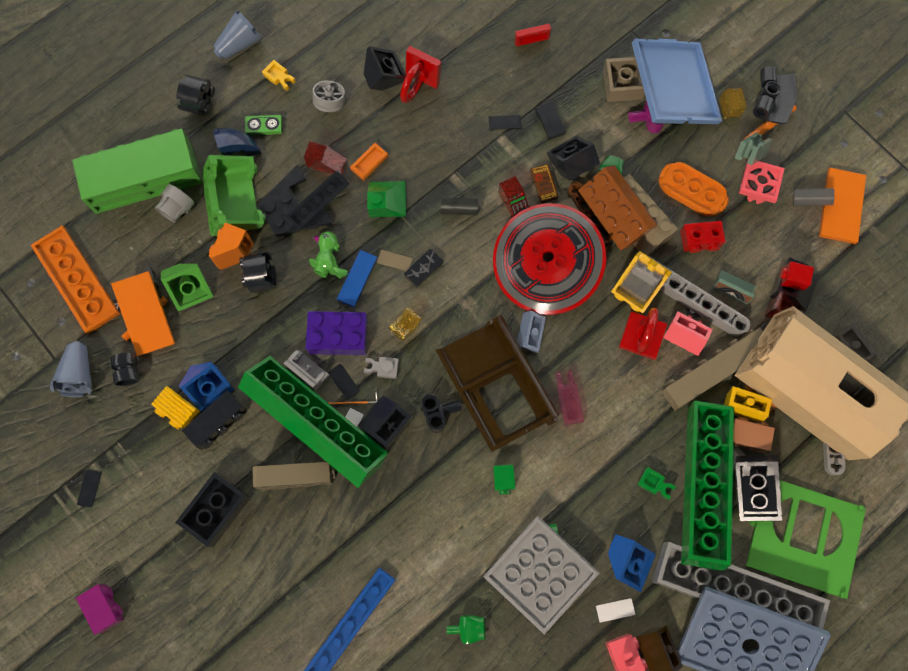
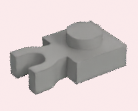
[364,357,399,379]

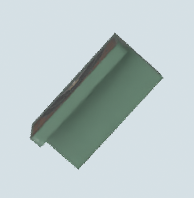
[713,270,756,305]

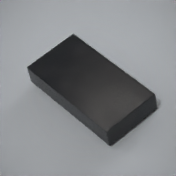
[535,101,566,140]

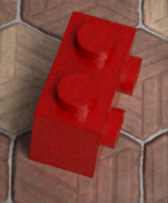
[680,221,725,253]

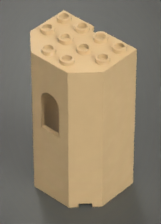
[735,306,908,460]

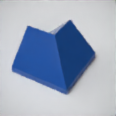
[179,362,234,412]

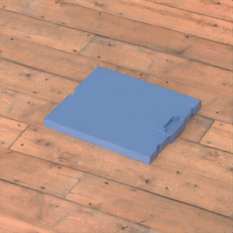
[632,38,722,124]

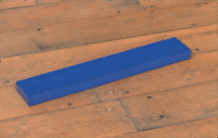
[304,567,396,671]

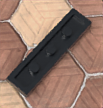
[284,170,350,232]

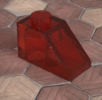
[304,141,347,175]

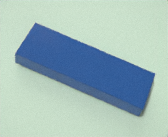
[337,250,378,308]

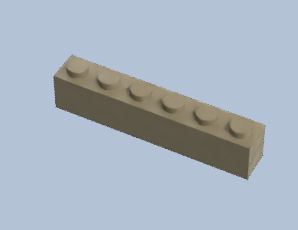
[662,328,763,411]

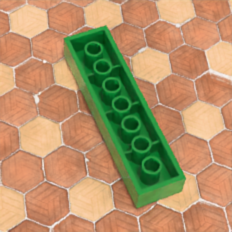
[238,356,389,488]
[681,401,734,571]

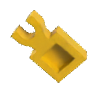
[262,60,296,91]

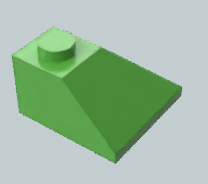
[161,264,214,311]

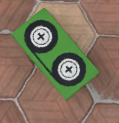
[245,115,282,135]

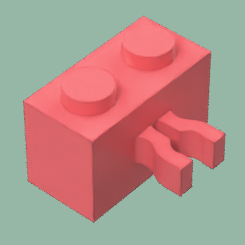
[663,312,713,356]
[605,634,648,671]

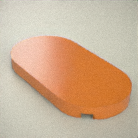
[659,162,729,216]

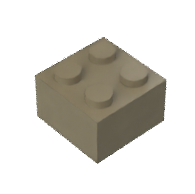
[603,57,645,102]

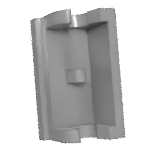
[284,350,329,391]

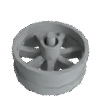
[313,80,345,112]

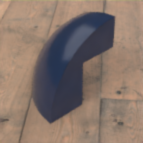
[213,128,261,156]

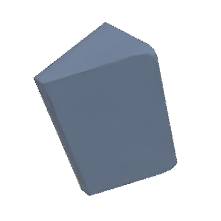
[517,311,546,353]

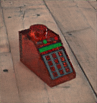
[498,176,529,218]

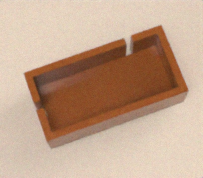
[578,165,658,251]

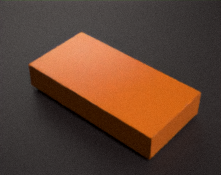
[350,143,388,181]

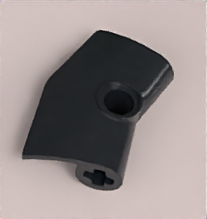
[753,66,797,124]

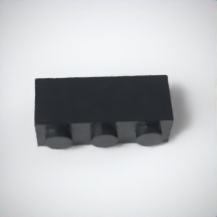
[181,390,246,450]

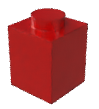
[780,262,814,291]

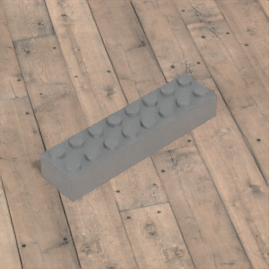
[652,542,830,629]

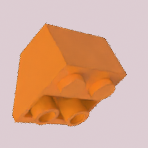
[209,223,254,270]

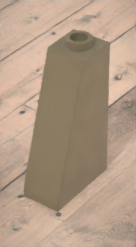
[253,462,336,491]

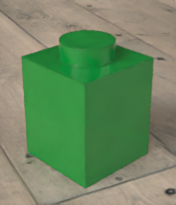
[493,465,515,495]

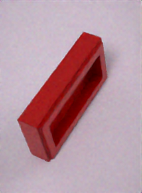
[514,24,551,47]

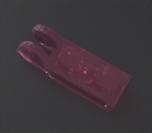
[555,370,584,426]

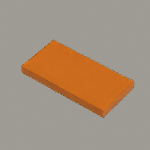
[819,168,866,244]
[111,271,176,356]

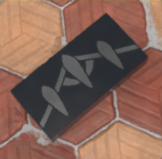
[404,249,444,288]

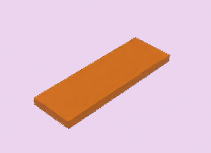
[30,225,121,335]

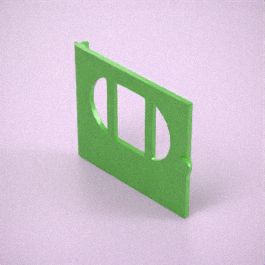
[745,480,866,599]

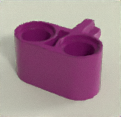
[628,100,665,134]

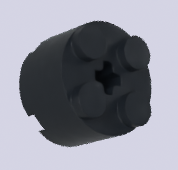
[176,74,215,116]
[239,252,277,293]

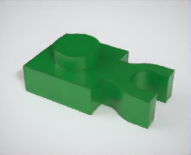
[637,467,677,500]

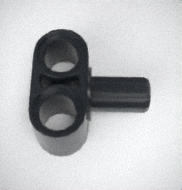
[421,394,462,433]

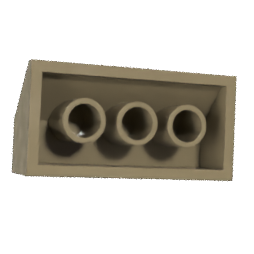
[624,174,678,256]

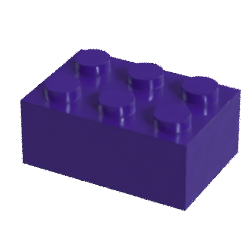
[305,311,368,355]

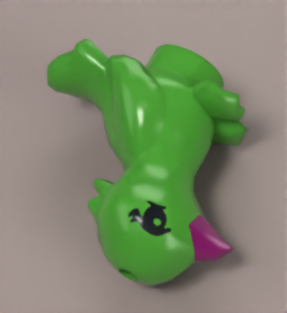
[309,231,348,279]

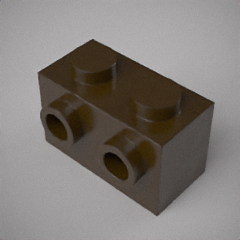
[636,625,683,671]

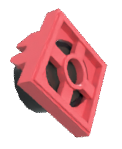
[739,160,785,204]

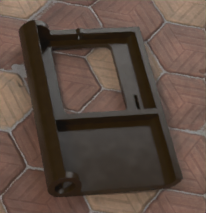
[435,315,559,452]

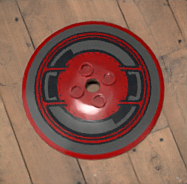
[493,203,606,315]

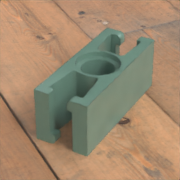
[735,133,773,165]

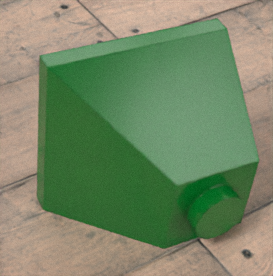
[367,181,406,217]

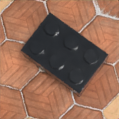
[175,472,251,548]

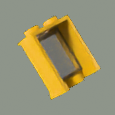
[611,251,672,313]

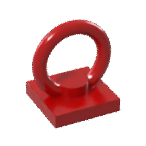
[400,46,442,103]
[618,308,667,360]

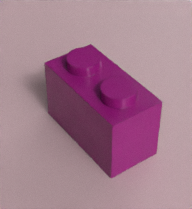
[76,584,124,635]

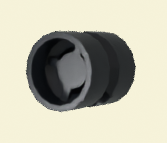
[110,353,140,386]

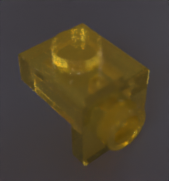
[388,307,421,341]

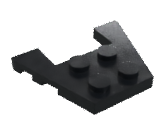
[258,165,333,237]

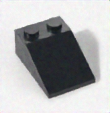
[735,455,782,521]

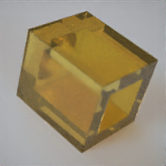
[719,88,747,119]

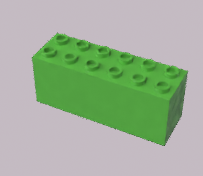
[72,129,202,214]

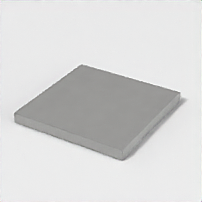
[483,516,600,635]

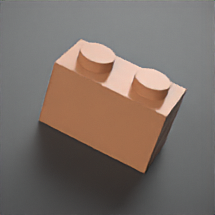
[733,417,775,454]

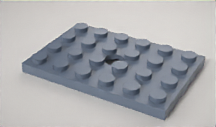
[677,586,831,671]

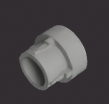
[155,184,195,223]

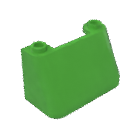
[202,155,265,236]

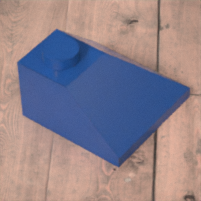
[608,534,656,592]

